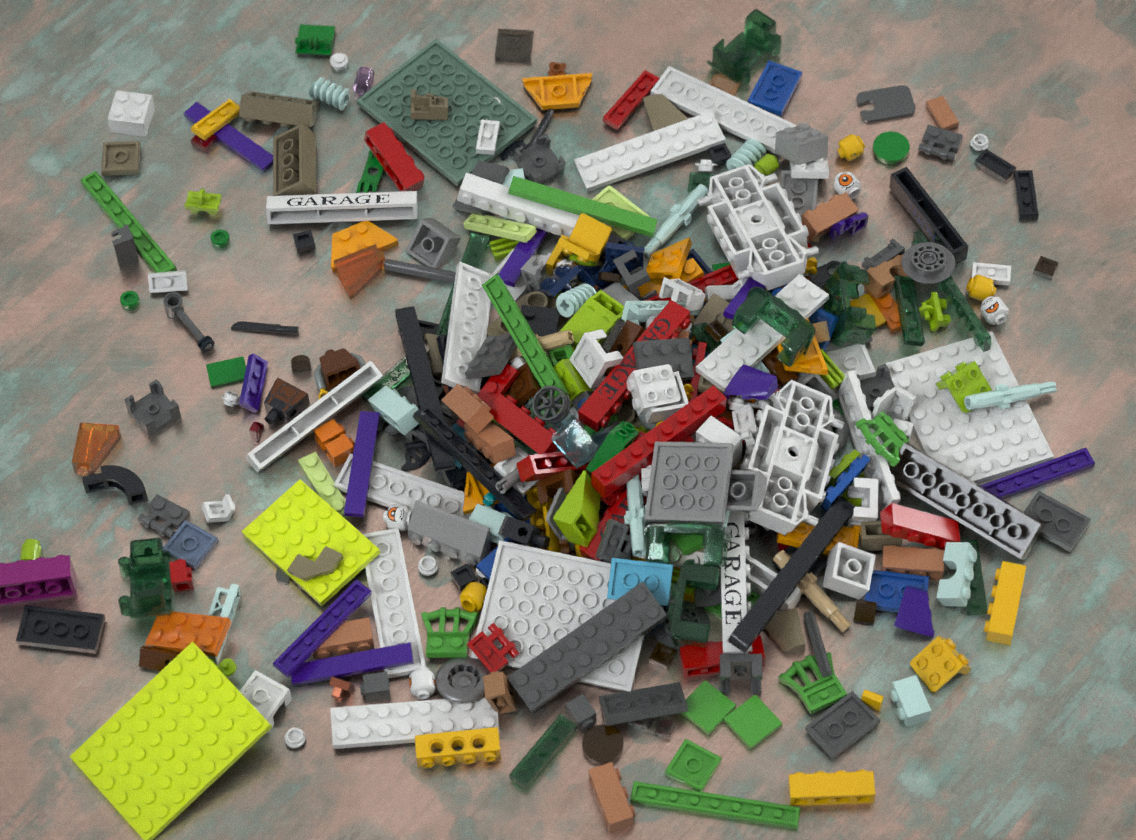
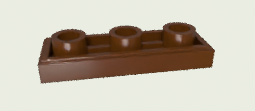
[604,320,645,376]
[761,347,799,387]
[139,646,180,671]

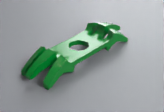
[356,150,384,193]

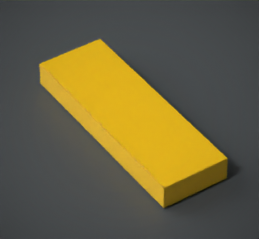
[191,99,240,140]

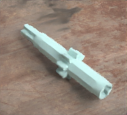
[644,184,709,258]
[964,381,1057,410]
[624,474,648,557]

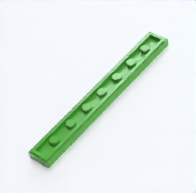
[80,170,177,272]
[508,176,657,237]
[482,273,569,403]
[630,781,801,829]

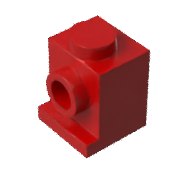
[169,559,194,593]

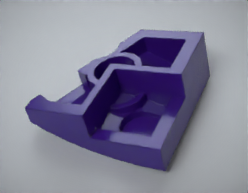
[829,212,869,240]
[723,364,778,400]
[894,585,935,637]

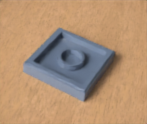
[162,520,218,571]

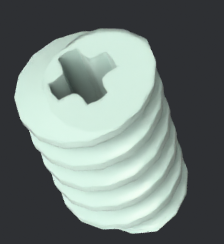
[309,77,349,111]
[726,139,766,171]
[556,284,597,317]

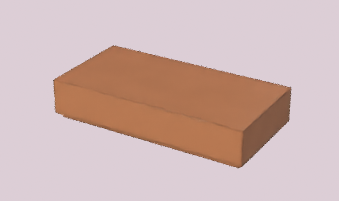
[926,96,959,130]

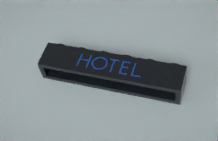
[889,166,969,265]

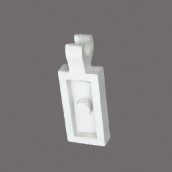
[732,403,757,447]

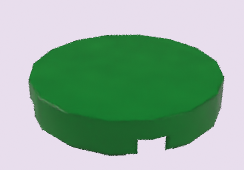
[873,131,910,165]

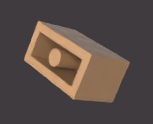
[483,671,517,715]

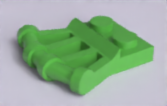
[855,411,909,467]
[421,607,479,658]
[778,652,847,715]

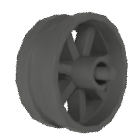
[532,386,571,424]

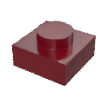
[191,134,217,152]

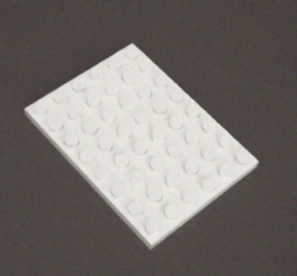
[885,332,1054,484]
[471,540,645,692]

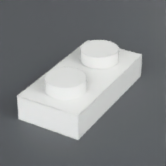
[476,119,500,155]
[972,262,1011,286]
[148,270,188,293]

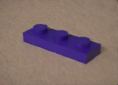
[239,353,268,413]

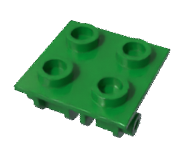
[295,24,335,55]

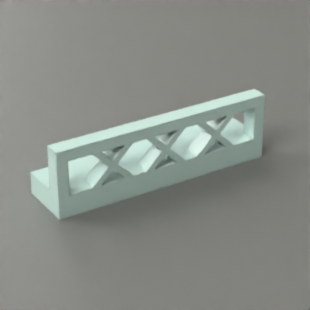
[621,301,700,322]
[207,583,241,665]

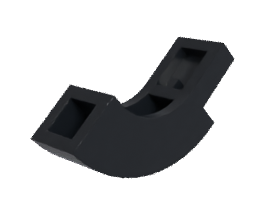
[82,465,148,505]

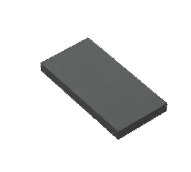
[599,682,688,726]

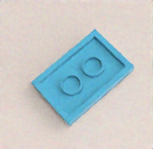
[607,558,674,606]

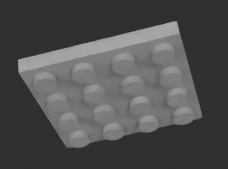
[644,442,734,524]

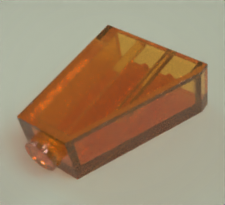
[334,245,385,299]
[71,422,121,475]

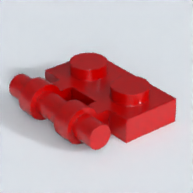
[467,623,520,673]

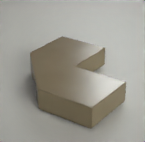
[287,546,343,581]

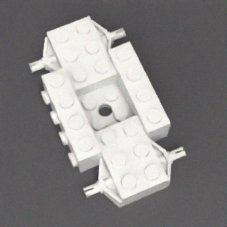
[697,164,819,290]
[740,380,844,535]

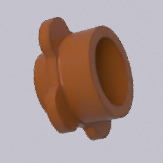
[548,62,567,76]

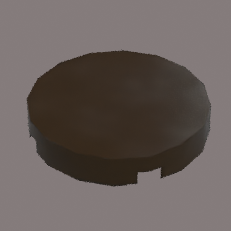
[582,724,624,765]

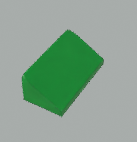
[206,356,246,388]

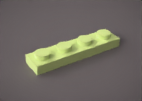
[463,214,537,243]
[298,451,347,518]

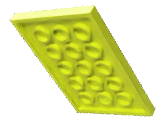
[241,479,381,606]

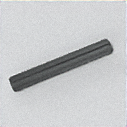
[384,259,456,283]
[803,610,832,678]

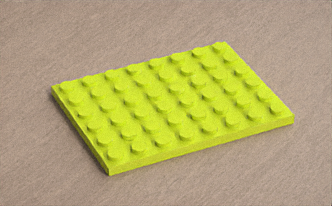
[69,642,272,840]

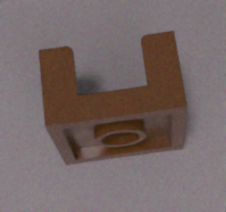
[503,362,547,407]
[536,469,580,506]

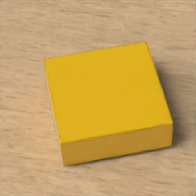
[861,689,884,712]

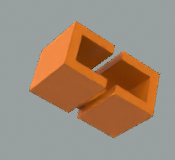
[313,419,355,468]

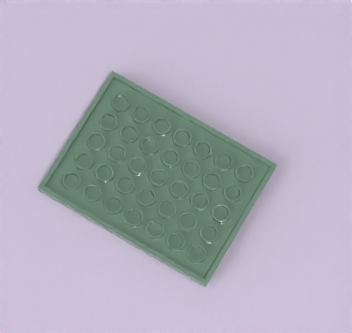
[357,39,537,187]

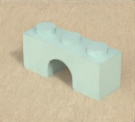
[937,542,977,607]

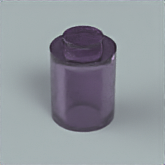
[353,67,375,96]

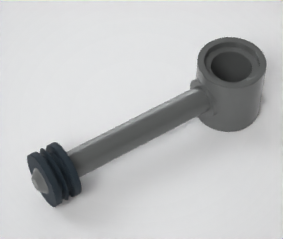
[163,292,215,352]

